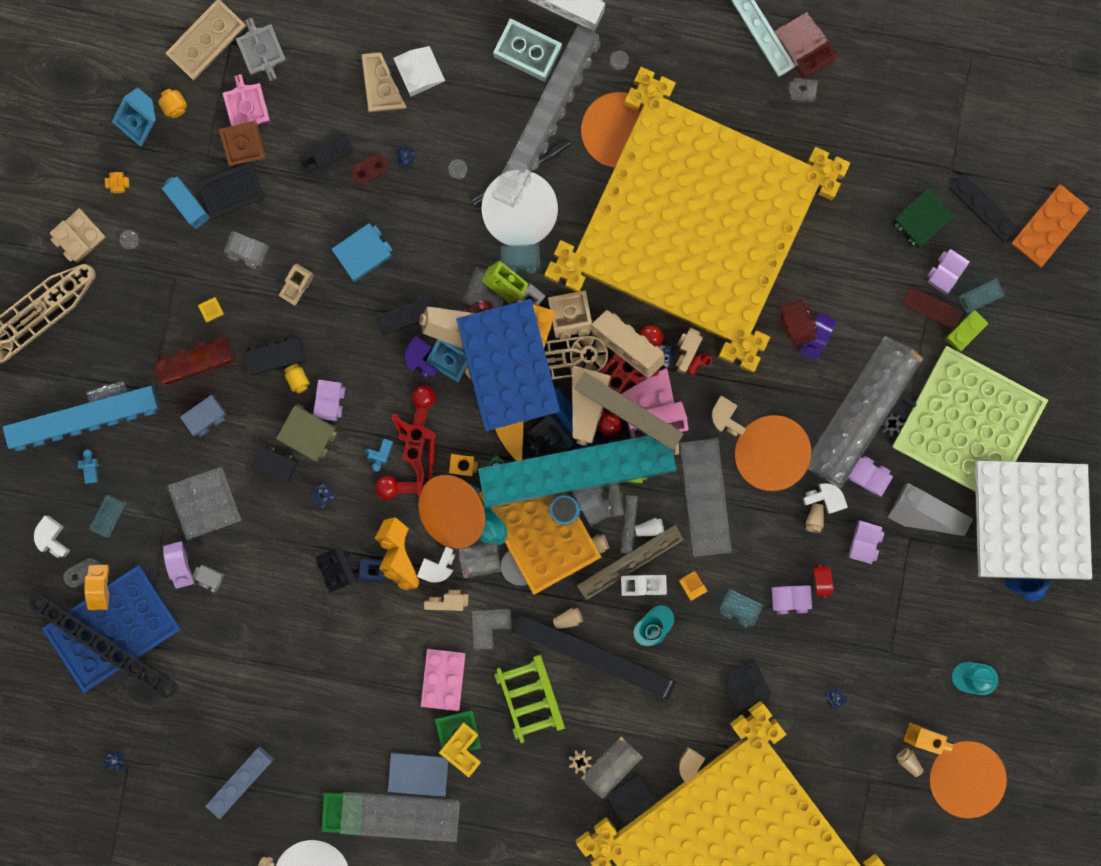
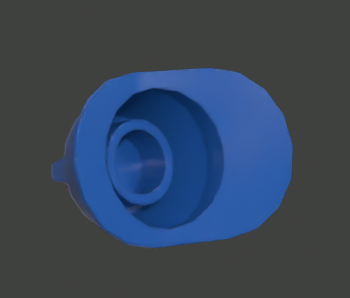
[1004,578,1051,601]

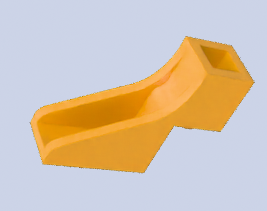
[375,518,419,590]

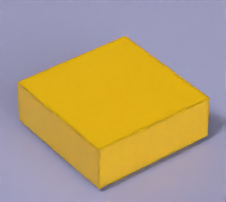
[198,297,224,323]

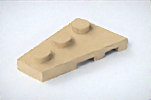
[361,53,407,112]

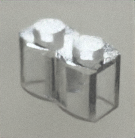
[224,231,269,269]

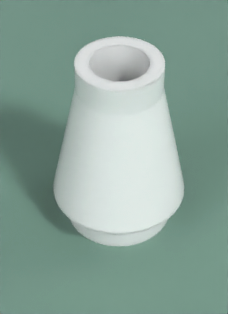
[635,518,664,537]

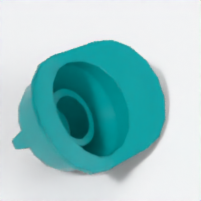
[479,505,507,545]
[634,605,674,646]
[952,662,998,695]

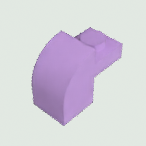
[163,541,194,589]

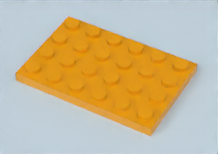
[479,492,602,595]

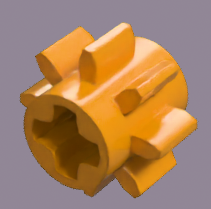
[105,172,129,193]

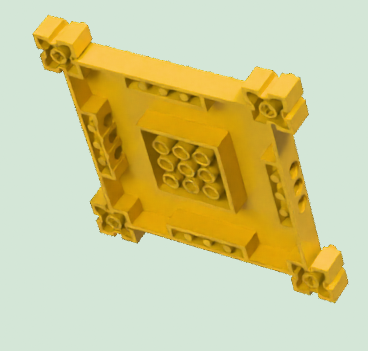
[544,67,850,373]
[576,701,885,866]

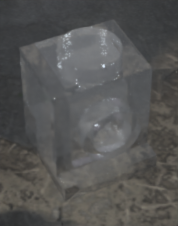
[788,78,818,102]

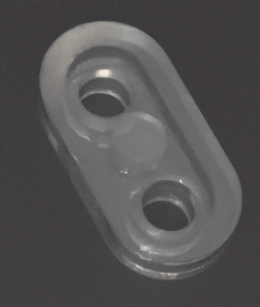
[64,559,101,587]

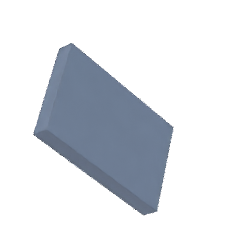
[388,753,448,797]

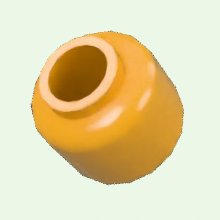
[158,89,187,119]

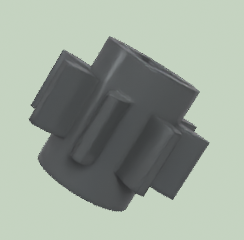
[878,412,904,436]

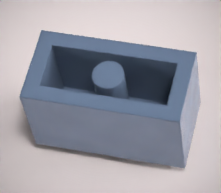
[180,395,227,437]

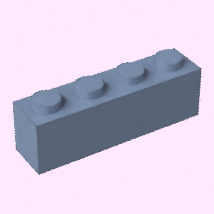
[205,746,274,819]

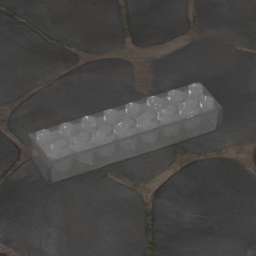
[808,336,923,488]

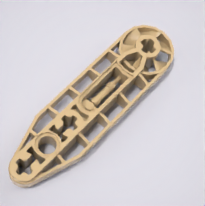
[0,264,96,364]
[465,336,608,380]

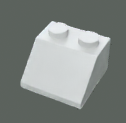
[394,46,445,97]

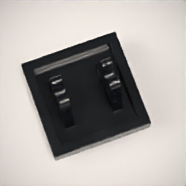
[524,414,576,457]
[315,546,358,593]

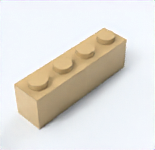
[591,310,664,379]

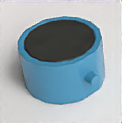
[548,495,583,525]

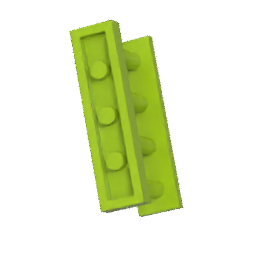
[494,654,565,743]

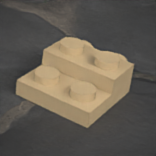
[50,208,106,263]
[548,290,592,339]
[676,328,703,374]
[424,590,469,611]

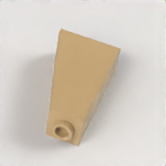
[419,307,475,348]
[572,366,612,446]

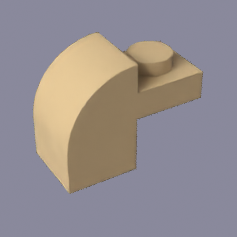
[279,264,314,306]
[711,396,746,437]
[679,747,705,782]

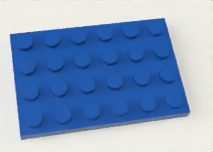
[456,299,560,431]
[42,565,181,693]

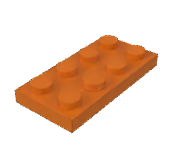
[1011,184,1090,268]

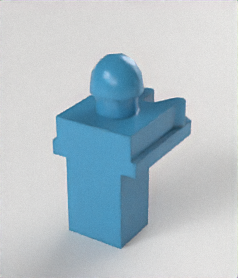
[365,439,393,472]
[78,450,99,484]

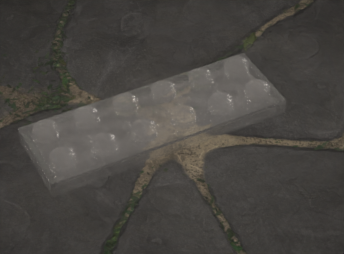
[680,438,732,557]

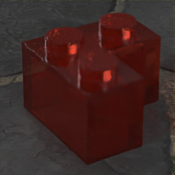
[780,299,818,347]

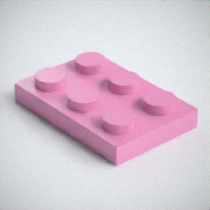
[421,649,466,711]

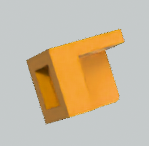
[678,571,707,601]

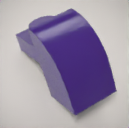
[799,313,836,361]
[405,336,438,378]

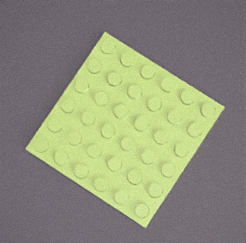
[892,346,1048,492]

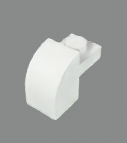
[802,484,848,514]
[34,516,70,558]
[417,547,455,583]
[621,575,667,596]

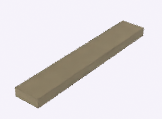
[574,372,684,450]
[577,525,684,600]

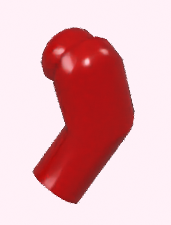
[686,353,712,375]

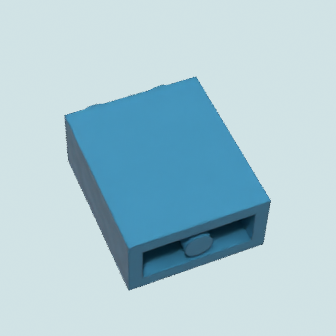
[162,177,211,229]
[332,223,393,282]

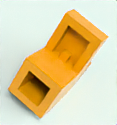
[85,565,110,610]

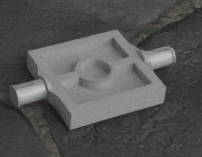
[236,18,286,81]

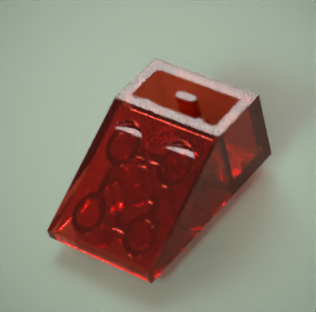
[774,12,838,81]

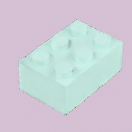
[493,19,562,82]

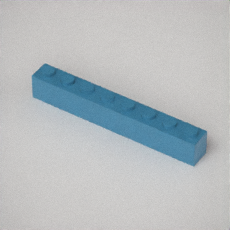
[3,386,160,452]

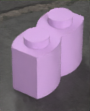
[927,249,969,295]
[313,380,345,421]
[847,456,893,497]
[848,520,884,564]
[771,585,812,614]

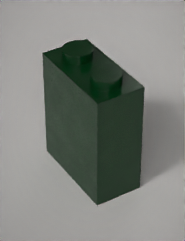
[893,188,955,249]

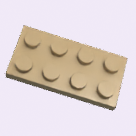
[165,0,246,81]

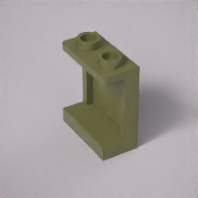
[276,404,338,462]

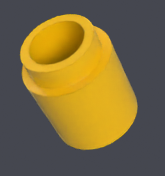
[284,364,310,394]

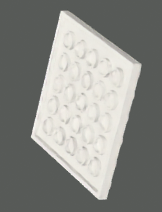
[975,461,1092,580]

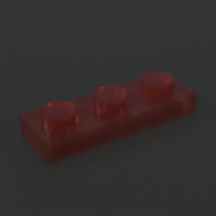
[902,287,963,329]

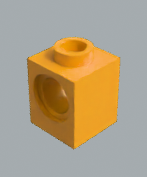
[449,454,478,476]

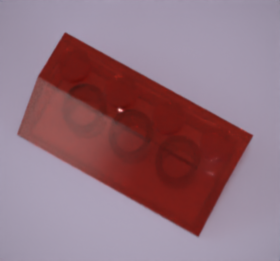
[155,336,237,386]

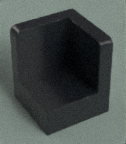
[885,392,917,420]

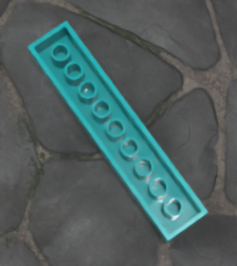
[478,436,676,508]

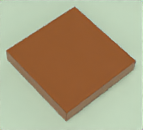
[219,120,266,167]

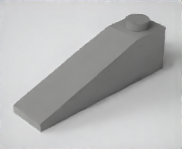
[887,483,973,536]

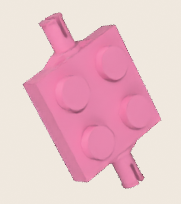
[223,74,270,126]

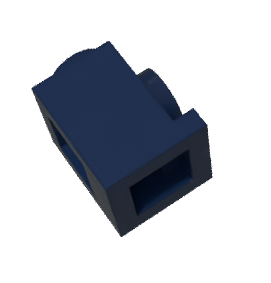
[357,559,386,584]

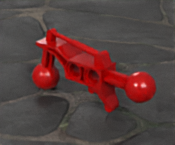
[597,325,663,437]
[375,385,436,500]

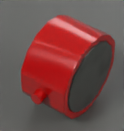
[812,564,833,599]

